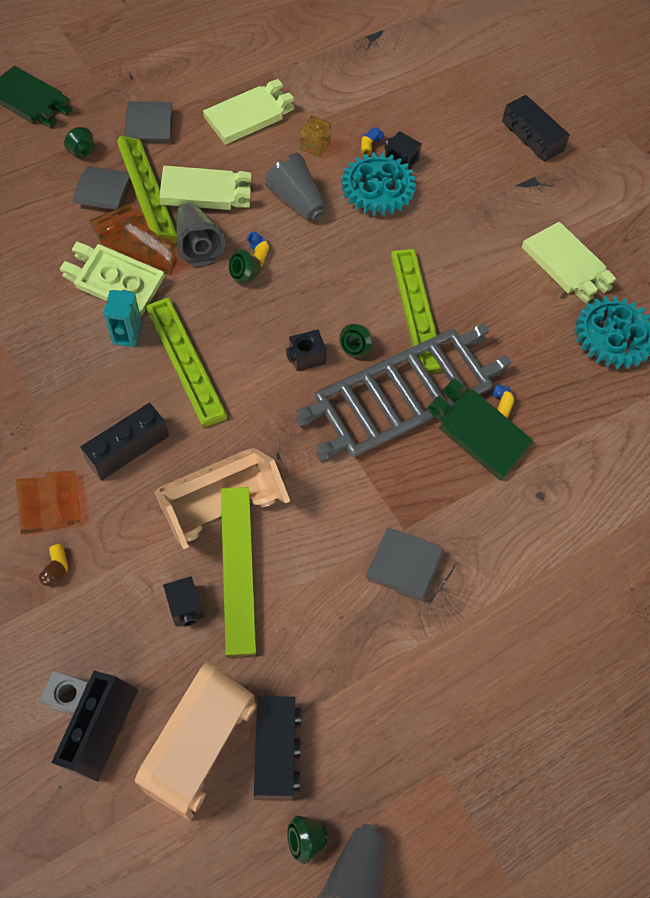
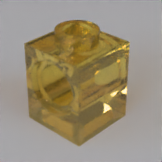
[300,115,331,158]

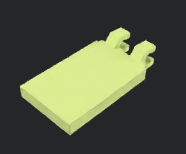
[203,79,294,145]
[159,165,251,210]
[522,222,616,304]
[60,242,165,316]

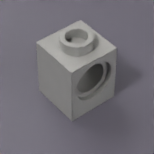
[40,671,88,716]

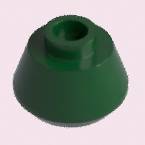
[64,127,95,158]
[229,250,260,284]
[339,324,372,358]
[287,815,328,864]

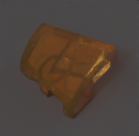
[123,217,177,275]

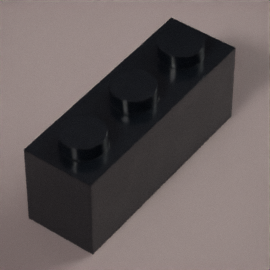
[502,95,570,162]
[80,402,169,481]
[51,671,138,782]
[253,696,301,801]

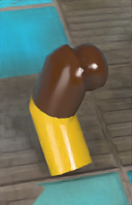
[39,544,68,586]

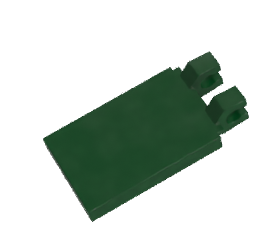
[0,66,72,128]
[426,378,533,480]

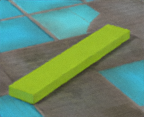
[117,136,177,245]
[390,249,444,374]
[145,297,227,428]
[221,487,256,658]

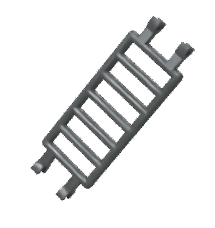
[296,323,512,463]

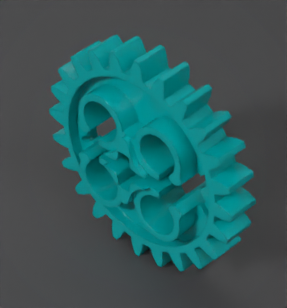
[341,152,416,216]
[574,296,650,370]

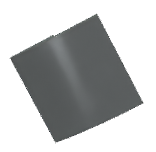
[125,102,173,142]
[73,166,132,210]
[366,528,444,601]

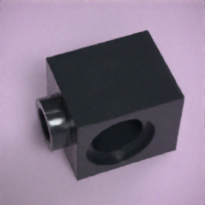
[384,131,422,170]
[286,329,327,371]
[163,576,204,627]

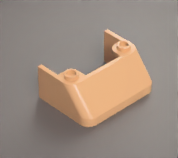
[154,448,290,550]
[135,662,257,821]

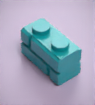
[103,290,143,348]

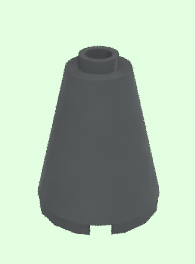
[264,153,325,221]
[176,203,226,266]
[317,824,386,898]

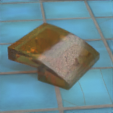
[89,202,156,256]
[16,470,81,534]

